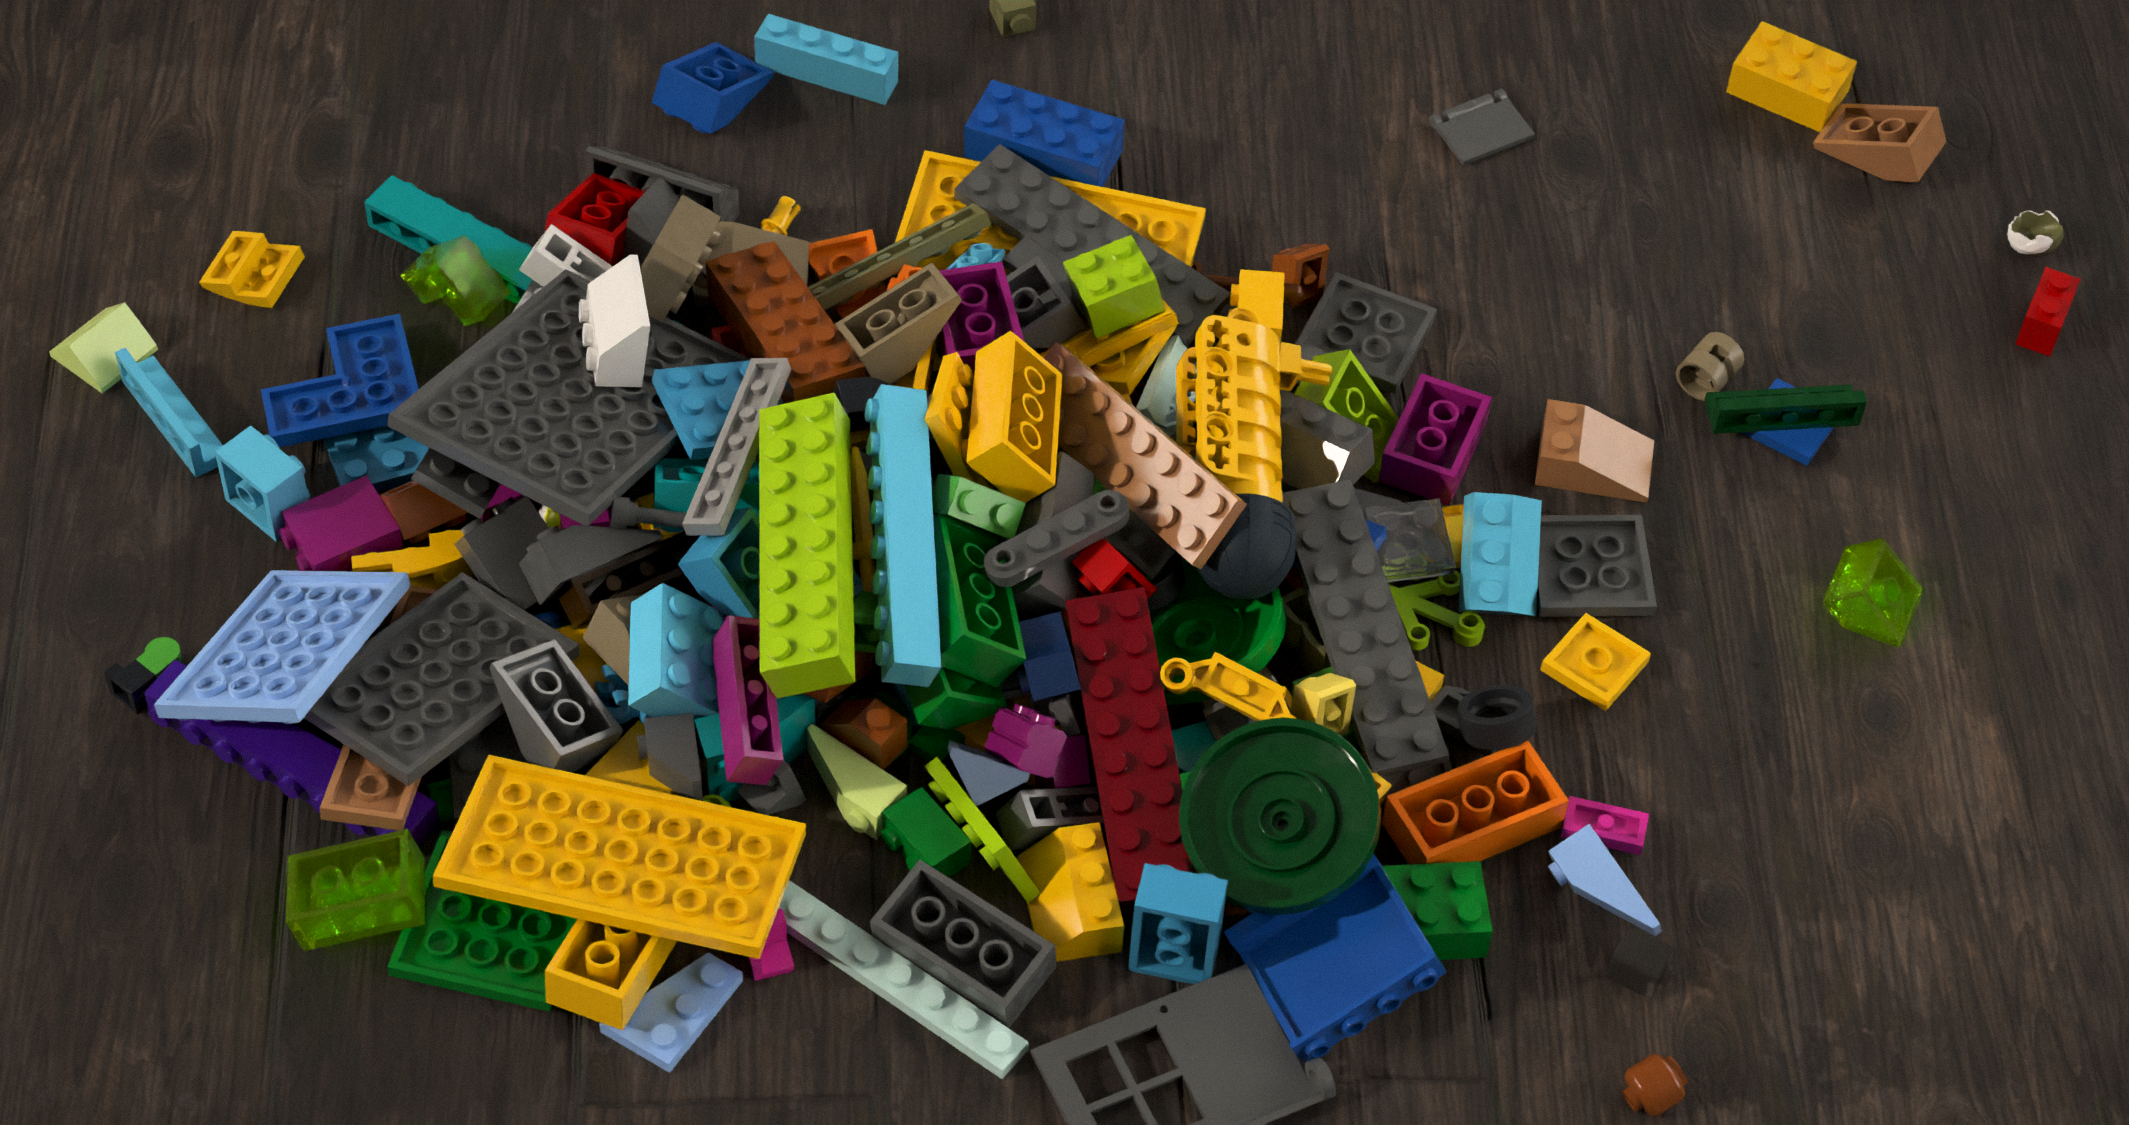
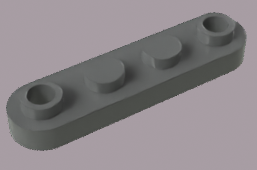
[984,490,1129,587]

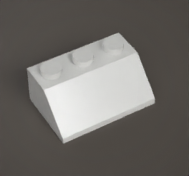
[579,255,650,387]

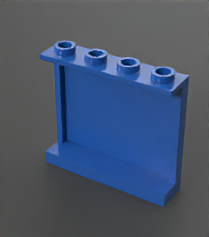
[1224,854,1447,1064]

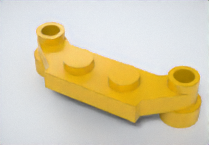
[1160,652,1297,721]

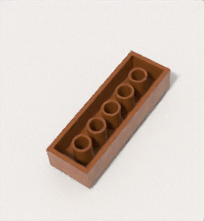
[705,241,865,403]

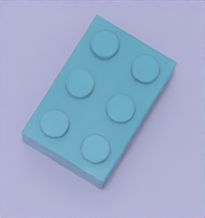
[628,583,724,719]

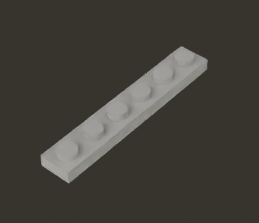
[682,358,791,535]

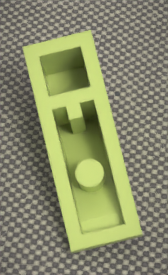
[807,723,907,840]

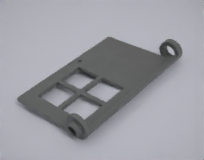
[1031,964,1336,1125]

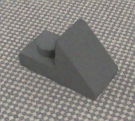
[1028,662,1085,737]
[738,760,806,815]

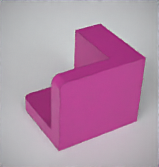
[747,908,794,981]

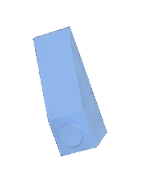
[1548,824,1662,936]

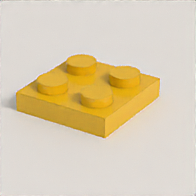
[1540,613,1651,711]

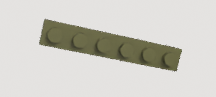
[808,203,992,310]

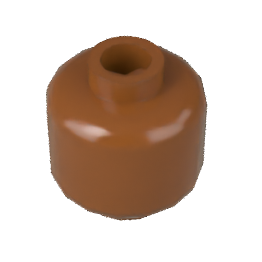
[1622,1053,1688,1117]

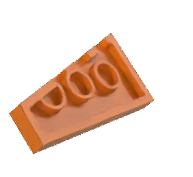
[809,229,886,320]

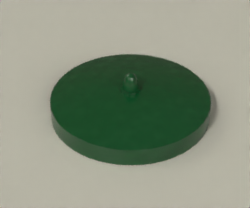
[1179,718,1381,915]

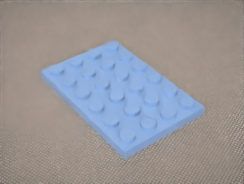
[154,570,411,724]

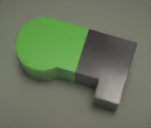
[104,637,184,714]

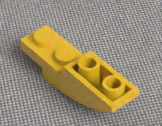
[351,530,475,589]

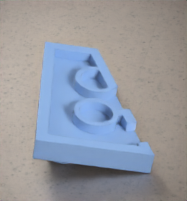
[600,953,743,1073]

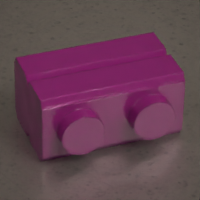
[984,703,1067,778]

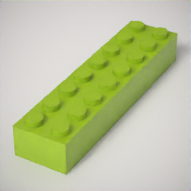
[759,393,855,698]

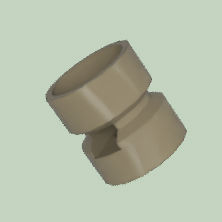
[1676,332,1745,401]

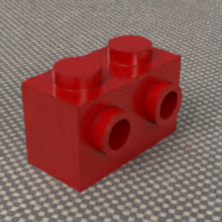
[1072,538,1157,599]

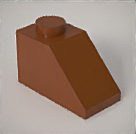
[1271,244,1330,309]
[819,698,907,770]

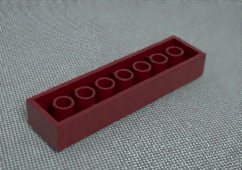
[1065,587,1198,918]

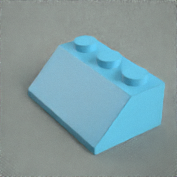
[1459,492,1542,616]

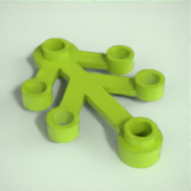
[1383,554,1485,650]

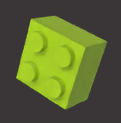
[1063,235,1165,338]

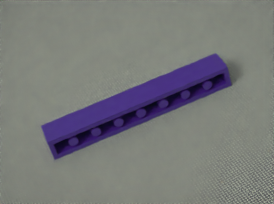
[144,660,440,859]

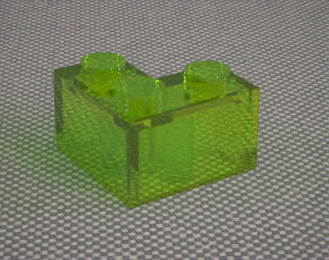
[400,235,511,326]

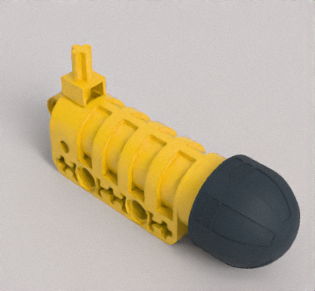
[1176,307,1332,600]

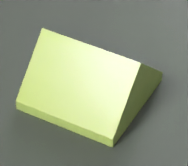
[49,302,158,394]

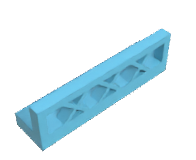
[115,348,223,478]

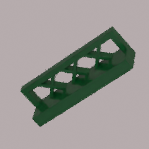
[1704,384,1867,434]

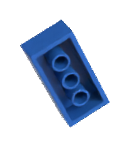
[964,80,1124,187]

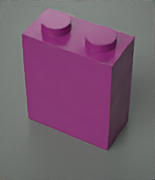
[279,475,404,572]

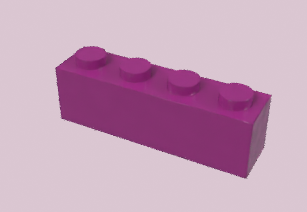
[711,615,783,785]

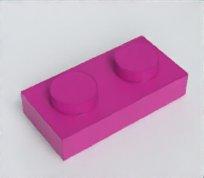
[1561,796,1649,855]

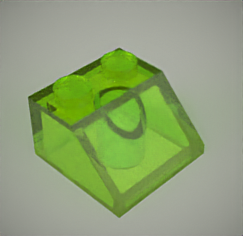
[1822,538,1924,647]

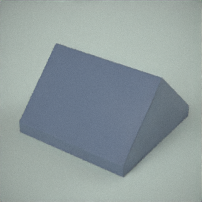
[947,740,1030,806]

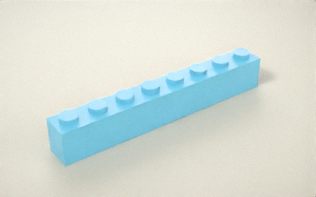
[865,384,941,687]

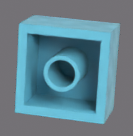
[215,426,310,542]

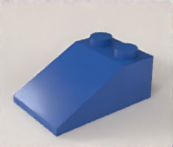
[651,42,774,134]

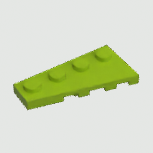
[924,757,1041,903]

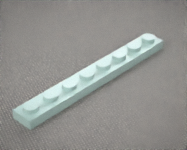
[778,880,1028,1079]

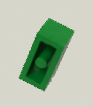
[881,787,972,878]

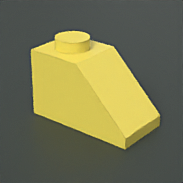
[1291,673,1356,735]

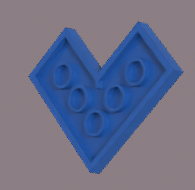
[261,314,419,447]

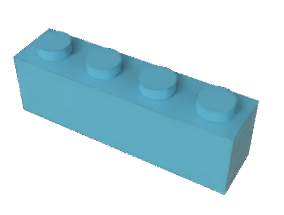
[754,14,898,105]

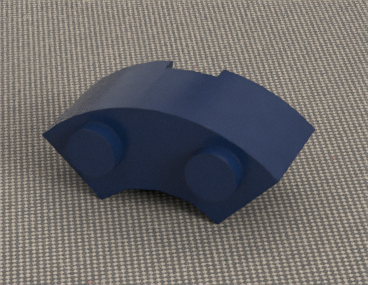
[1018,612,1081,701]

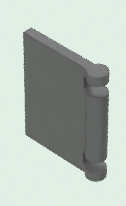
[1429,89,1535,166]

